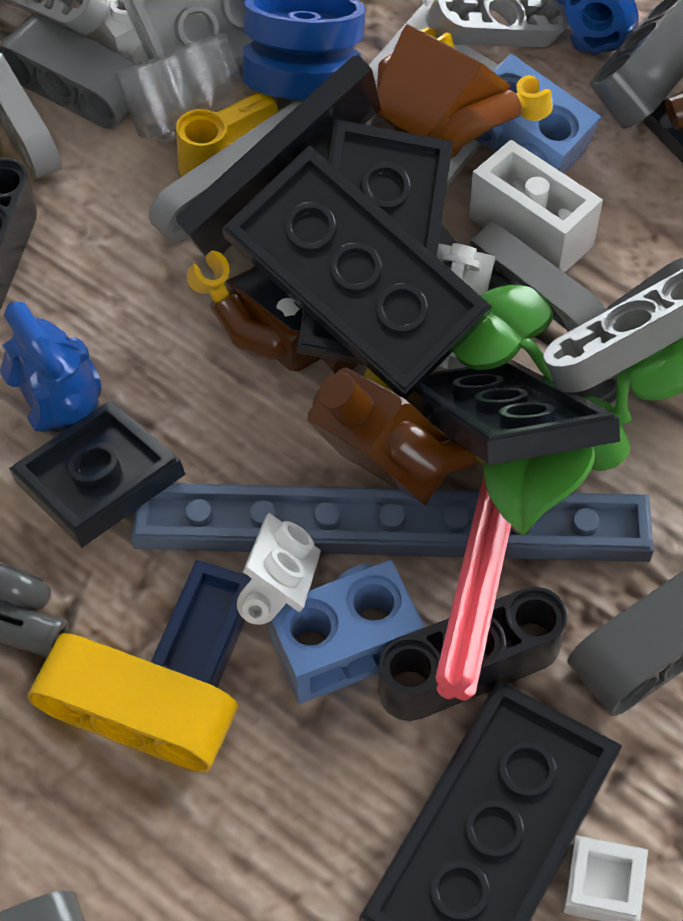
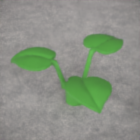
[453,285,683,535]

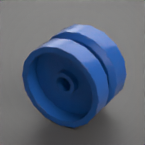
[242,0,365,100]

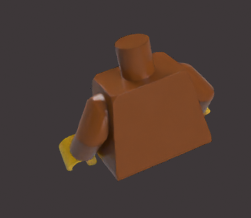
[376,23,553,158]

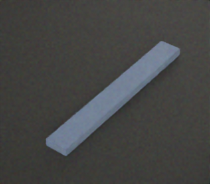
[131,483,654,562]

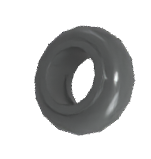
[0,562,51,610]

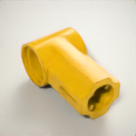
[176,92,279,177]

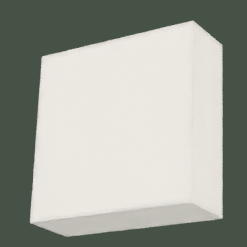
[563,835,648,921]

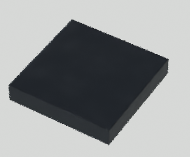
[9,400,186,548]

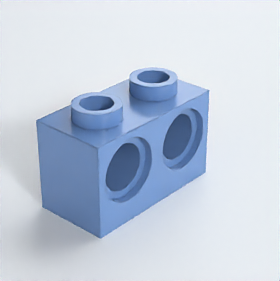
[475,53,601,174]
[267,559,425,705]

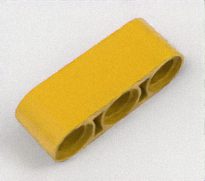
[28,633,239,773]

